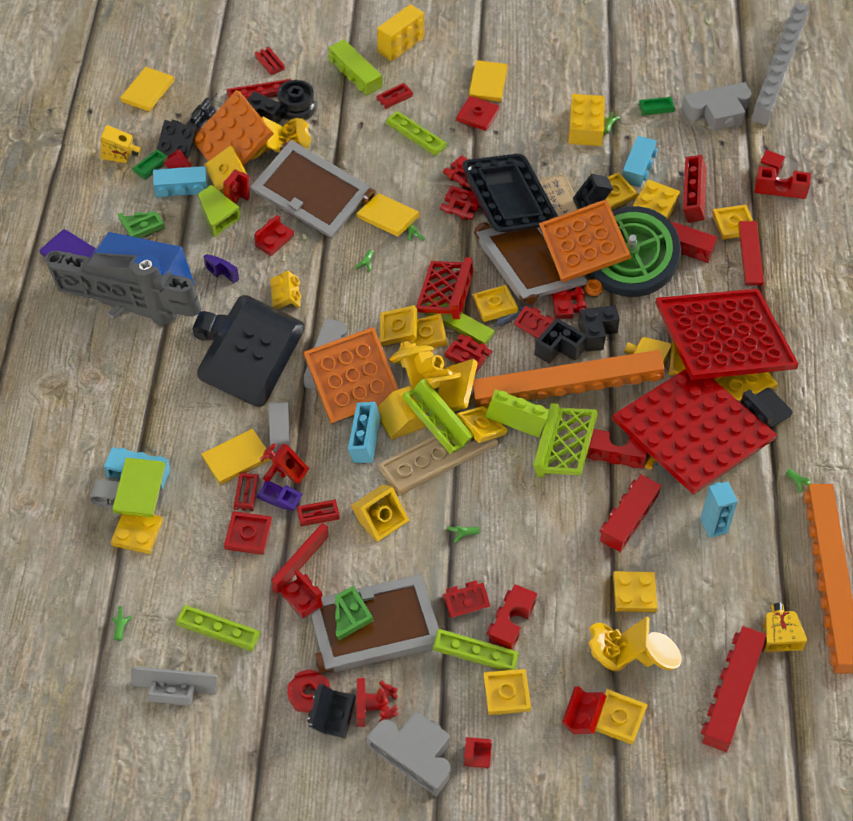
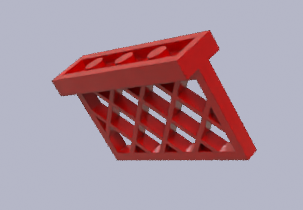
[416,257,474,319]

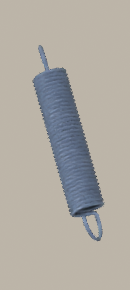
[493,304,532,326]

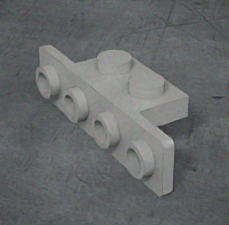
[131,666,217,705]

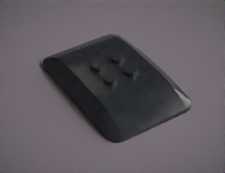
[462,154,558,232]
[197,295,305,407]

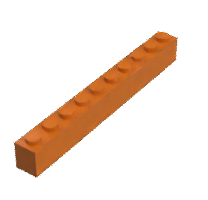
[472,350,665,408]
[803,484,853,674]

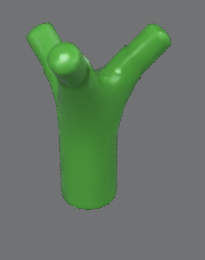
[604,112,620,134]
[407,224,425,241]
[355,250,374,271]
[786,469,813,492]
[447,525,479,543]
[112,606,132,641]

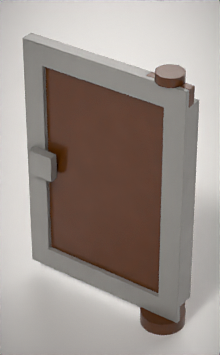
[250,140,376,239]
[474,222,587,305]
[310,574,444,674]

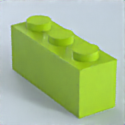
[485,389,549,438]

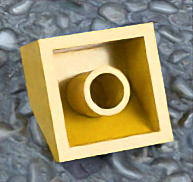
[378,386,426,440]
[350,484,410,542]

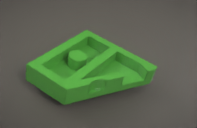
[118,212,165,238]
[335,586,374,640]

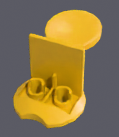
[250,117,312,160]
[388,339,461,390]
[588,617,681,671]

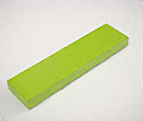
[386,111,447,156]
[424,299,495,345]
[176,605,261,652]
[432,629,519,671]

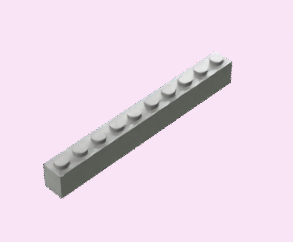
[751,3,810,125]

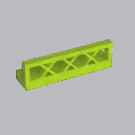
[401,379,474,454]

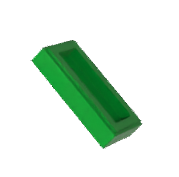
[638,97,675,116]
[133,149,168,180]

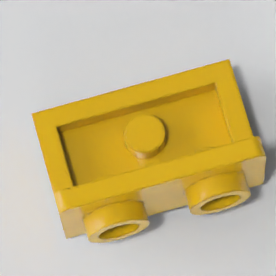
[270,270,301,309]

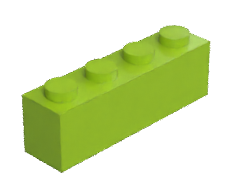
[328,39,382,96]

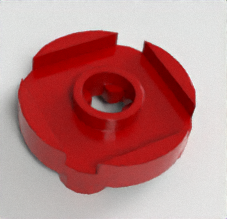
[287,670,330,713]

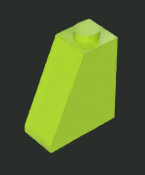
[198,185,241,237]

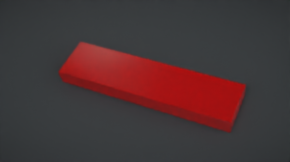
[226,79,291,100]
[738,221,764,286]
[271,523,329,594]

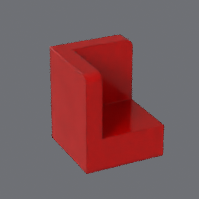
[164,149,192,169]
[760,150,786,177]
[464,737,492,768]

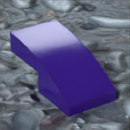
[203,254,239,284]
[256,481,303,511]

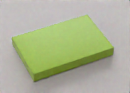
[112,457,166,518]

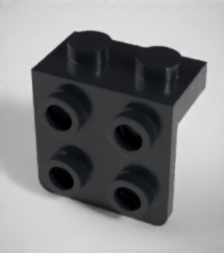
[157,120,199,159]
[741,388,793,428]
[307,684,356,739]

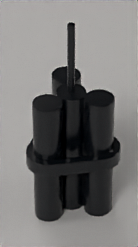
[186,93,218,130]

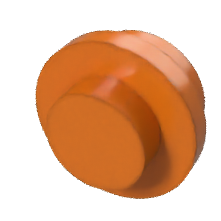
[584,279,603,296]

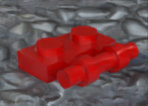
[443,155,471,190]
[440,185,480,220]
[551,286,587,319]
[444,334,493,373]

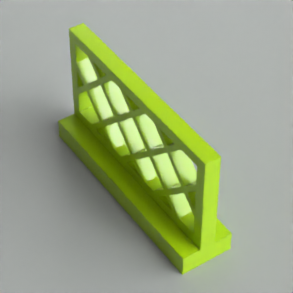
[533,403,598,477]

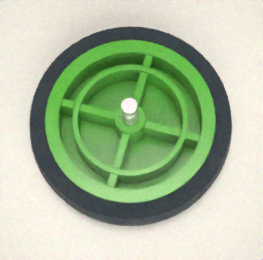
[591,206,681,297]

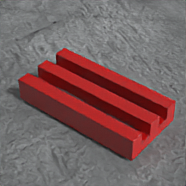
[255,46,285,75]
[377,83,413,109]
[233,473,260,511]
[297,499,340,527]

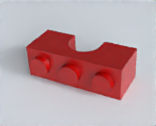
[754,166,811,199]
[586,429,647,469]
[487,584,538,650]

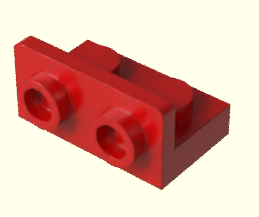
[223,169,250,203]
[254,215,294,256]
[514,306,555,339]
[280,570,323,619]
[441,580,490,618]
[562,686,607,734]

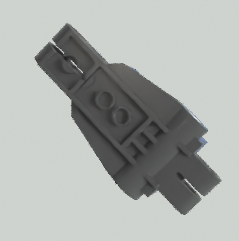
[45,232,201,325]

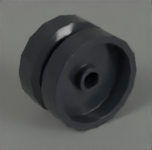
[277,79,315,121]

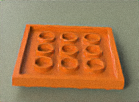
[193,90,274,167]
[539,199,631,283]
[303,327,399,424]

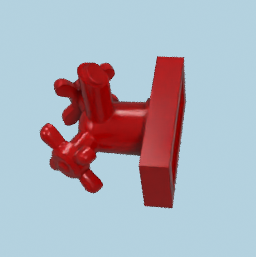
[260,444,309,484]
[357,678,398,727]

